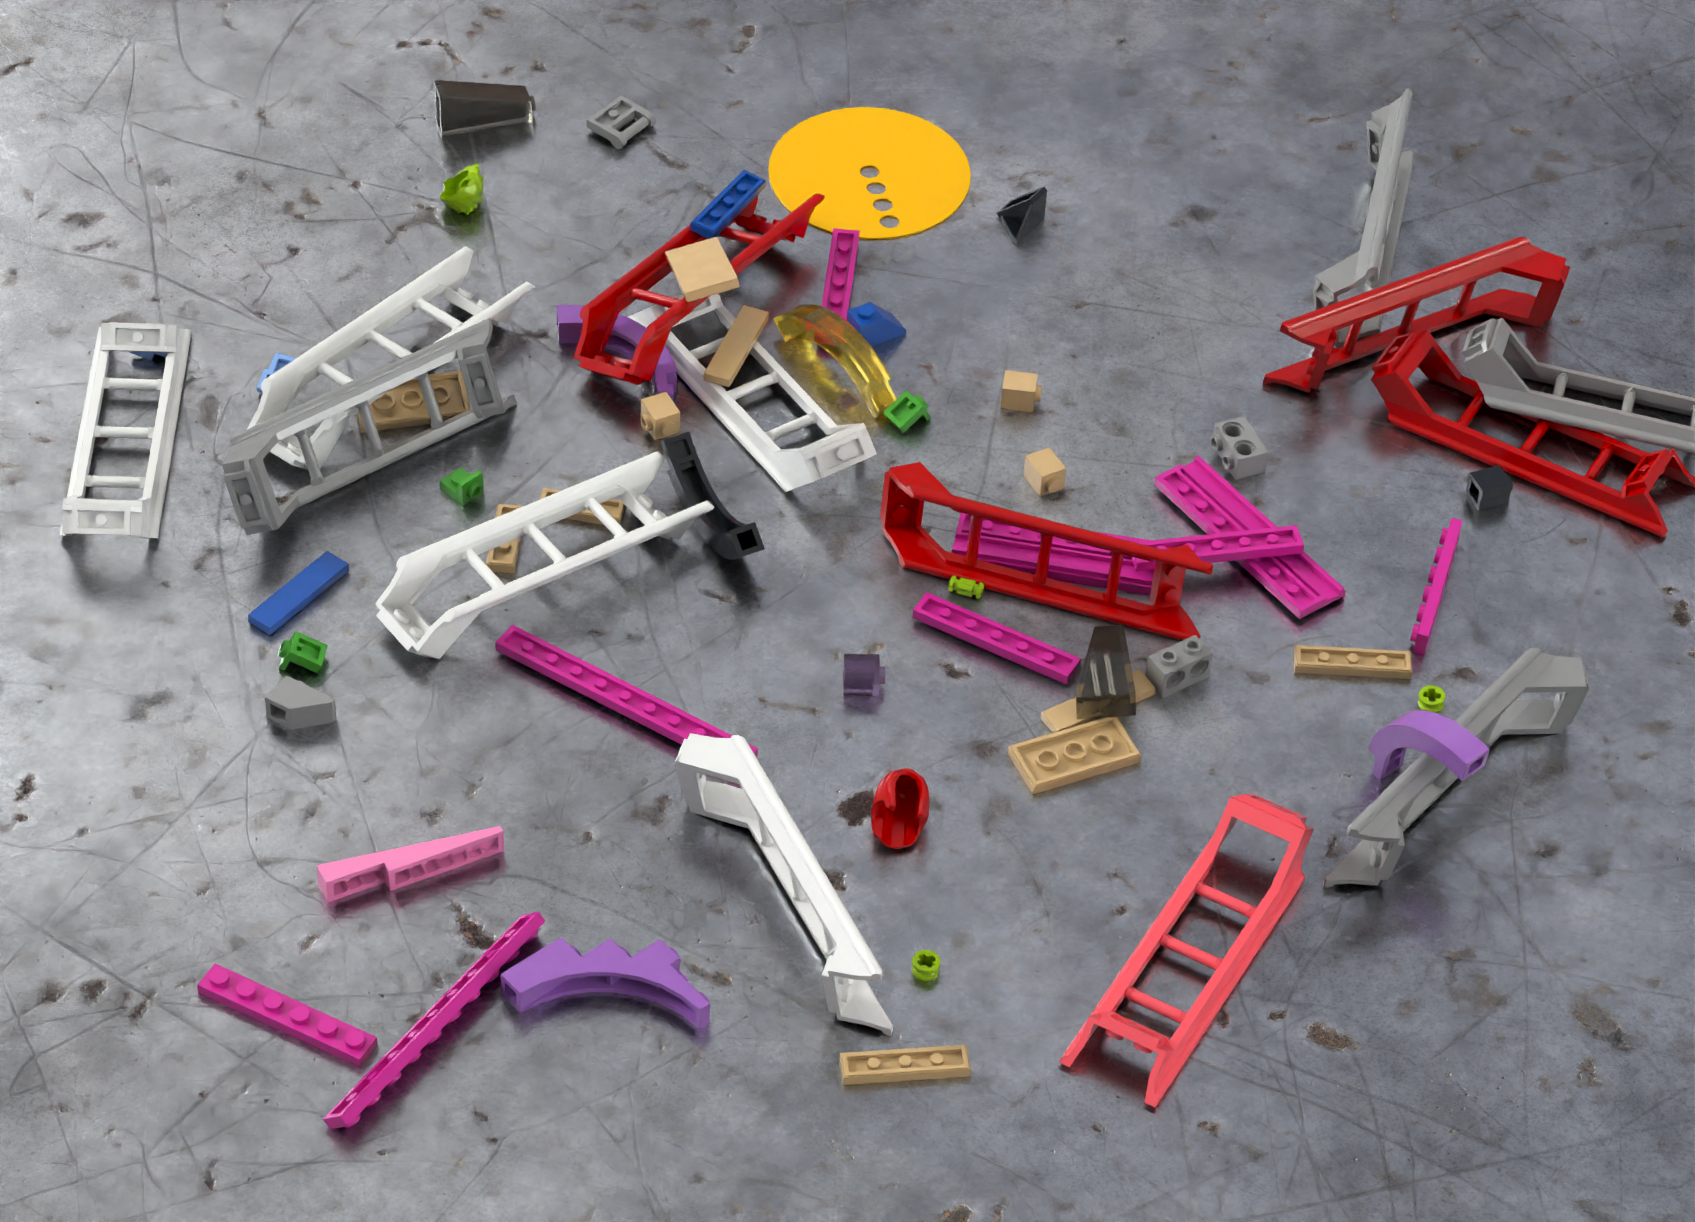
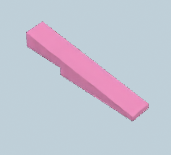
[316,826,504,903]

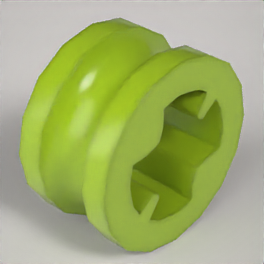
[1418,685,1445,713]
[912,950,940,981]

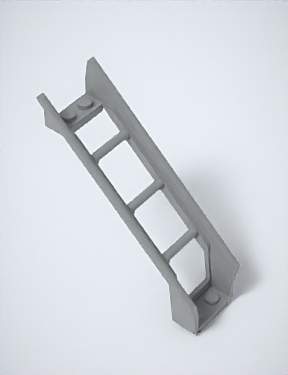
[1313,88,1415,348]
[222,318,517,535]
[1462,318,1695,454]
[1323,648,1589,888]

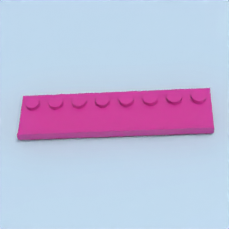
[1154,455,1346,619]
[952,513,1155,595]

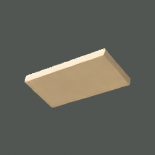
[665,237,740,302]
[357,370,471,433]
[1007,714,1142,795]

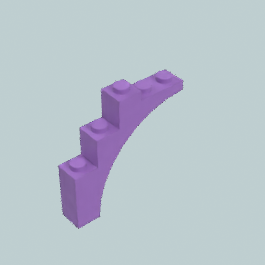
[501,937,711,1030]

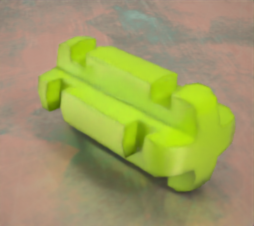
[948,575,984,599]

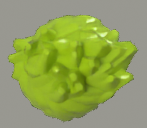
[440,163,484,215]

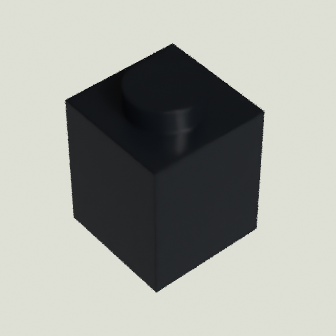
[1466,465,1513,511]

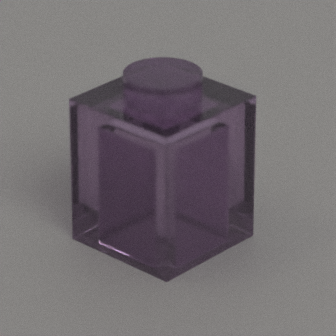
[843,654,885,696]

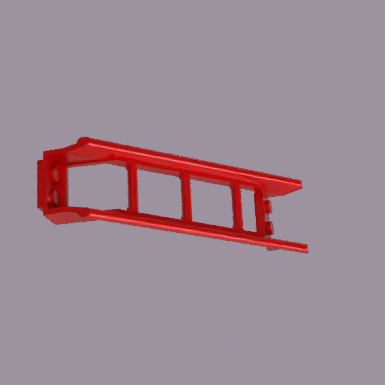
[574,193,825,385]
[1263,237,1570,393]
[1371,330,1695,537]
[879,462,1213,641]

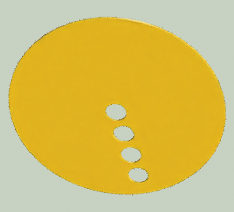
[768,107,971,239]

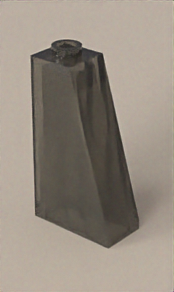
[434,80,536,137]
[1076,624,1136,719]

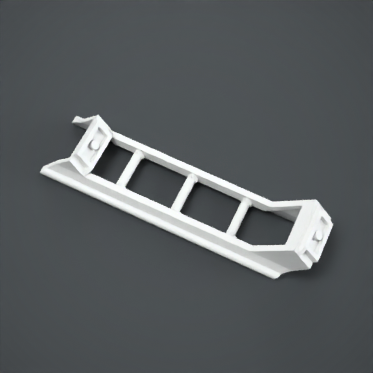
[247,246,535,470]
[628,293,877,492]
[60,322,192,539]
[375,451,714,659]
[675,733,893,1036]

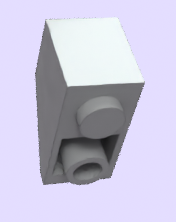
[265,675,336,729]

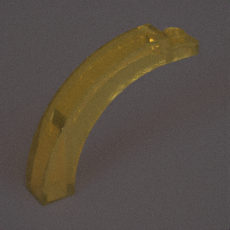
[773,304,896,419]

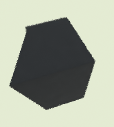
[996,186,1047,246]

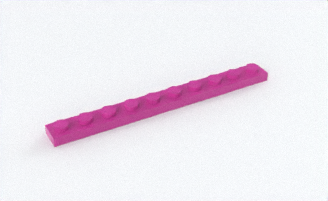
[495,625,758,757]
[323,912,545,1129]

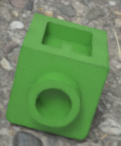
[883,390,931,433]
[440,467,484,506]
[278,631,328,673]

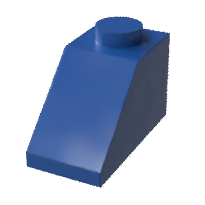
[846,302,906,351]

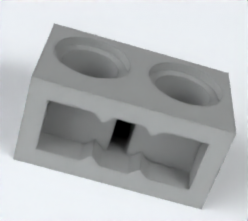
[1211,416,1269,480]
[1145,635,1213,699]

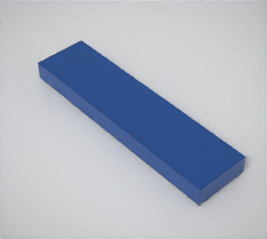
[690,170,766,239]
[248,551,349,635]

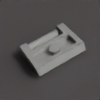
[587,96,656,149]

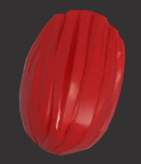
[871,768,930,849]

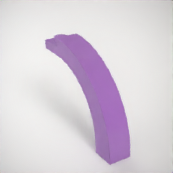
[556,305,677,400]
[1368,710,1490,781]

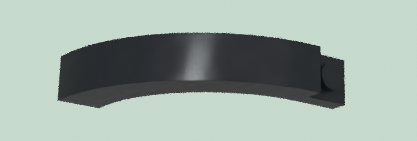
[661,432,765,559]

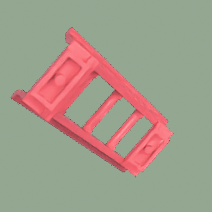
[1059,793,1314,1108]

